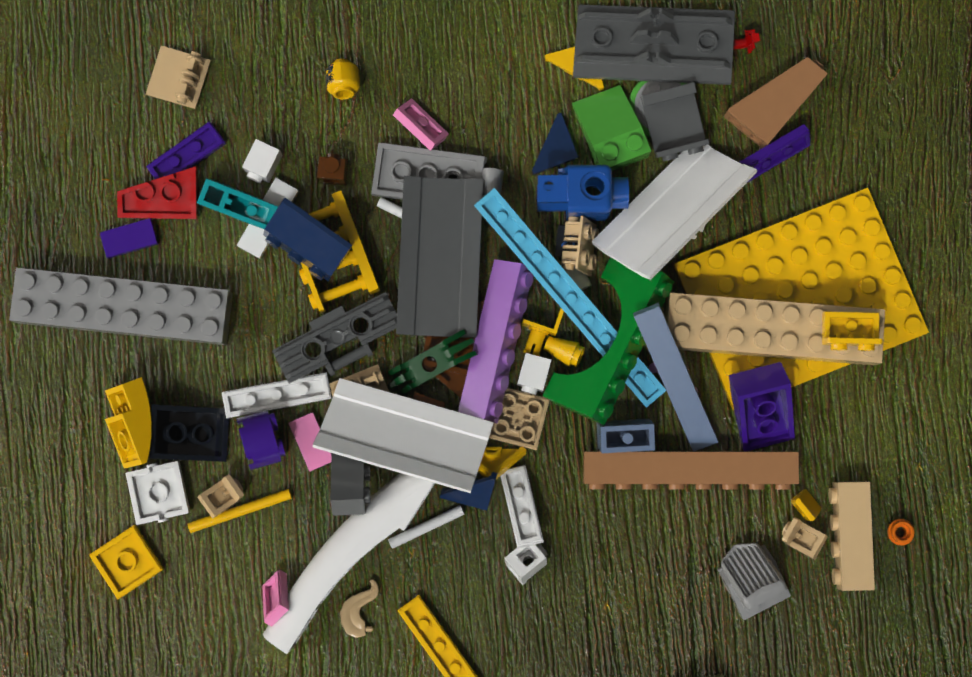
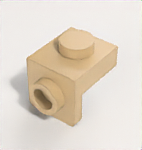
[197,474,244,519]
[782,517,828,560]

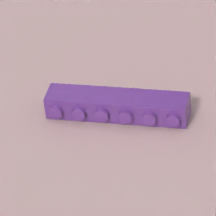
[458,259,533,423]

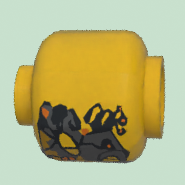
[325,58,360,100]

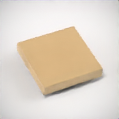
[489,388,549,450]

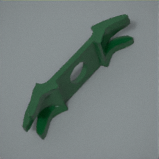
[387,329,478,396]

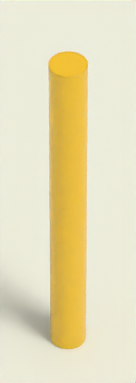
[188,489,292,533]

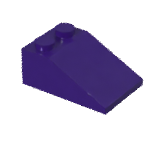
[729,362,795,452]

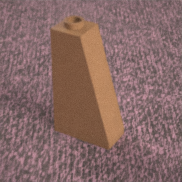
[724,57,828,148]

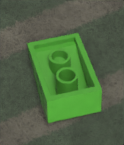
[572,85,651,171]

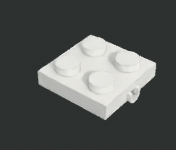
[125,461,191,525]

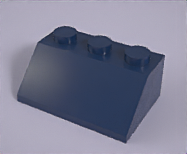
[263,198,352,281]

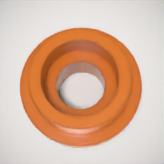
[887,519,915,546]

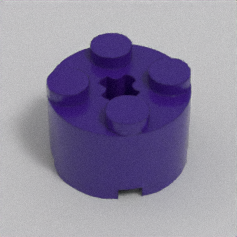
[236,410,286,470]

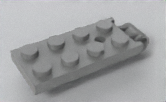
[371,143,504,200]

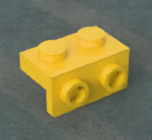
[822,312,883,351]

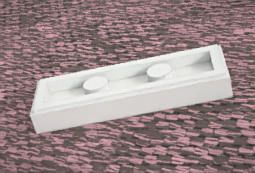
[237,178,299,259]
[500,465,544,549]

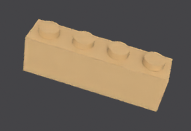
[828,482,875,591]

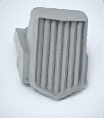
[717,543,791,620]

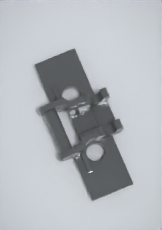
[272,292,397,384]

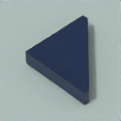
[532,113,578,175]
[440,472,497,511]

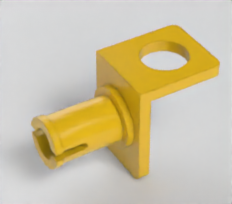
[522,308,564,356]

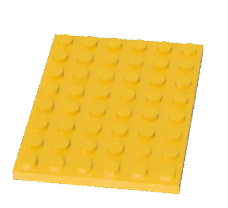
[673,188,929,411]

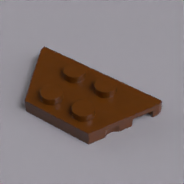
[423,301,484,398]

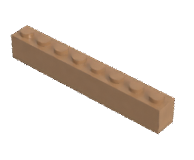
[583,452,799,490]

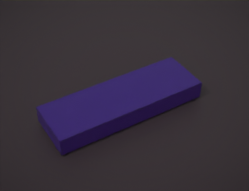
[146,121,226,179]
[739,124,811,183]

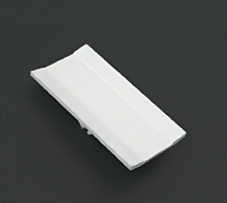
[592,145,757,280]
[313,378,494,493]

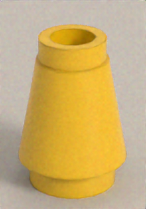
[544,336,585,367]

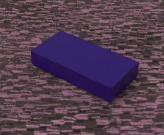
[100,218,159,259]

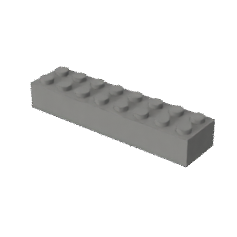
[9,268,233,345]

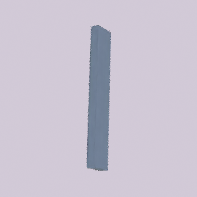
[633,303,718,452]

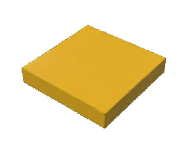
[89,525,164,600]

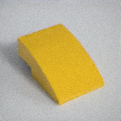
[105,377,151,469]

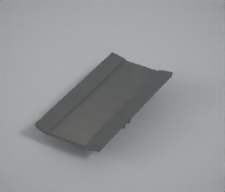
[573,5,735,85]
[396,176,483,338]

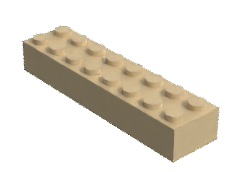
[665,293,885,365]

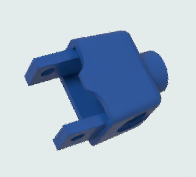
[537,165,629,221]

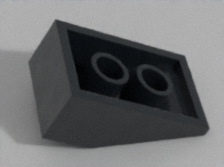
[148,404,229,462]

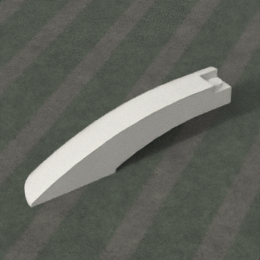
[263,473,435,654]

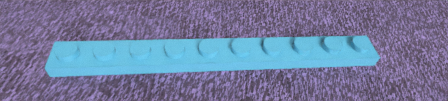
[474,188,666,408]

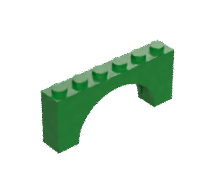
[543,257,674,425]

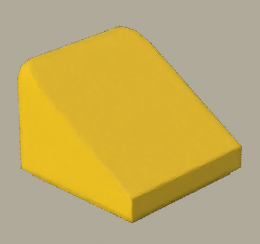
[791,489,821,521]

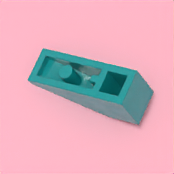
[197,177,279,229]

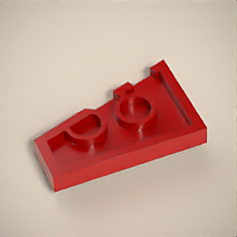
[117,166,198,219]

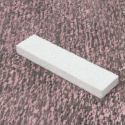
[222,372,332,419]

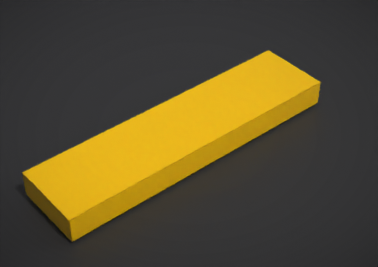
[397,595,478,677]

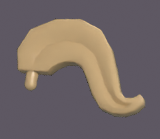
[340,579,379,638]

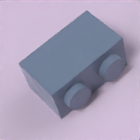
[596,418,655,453]

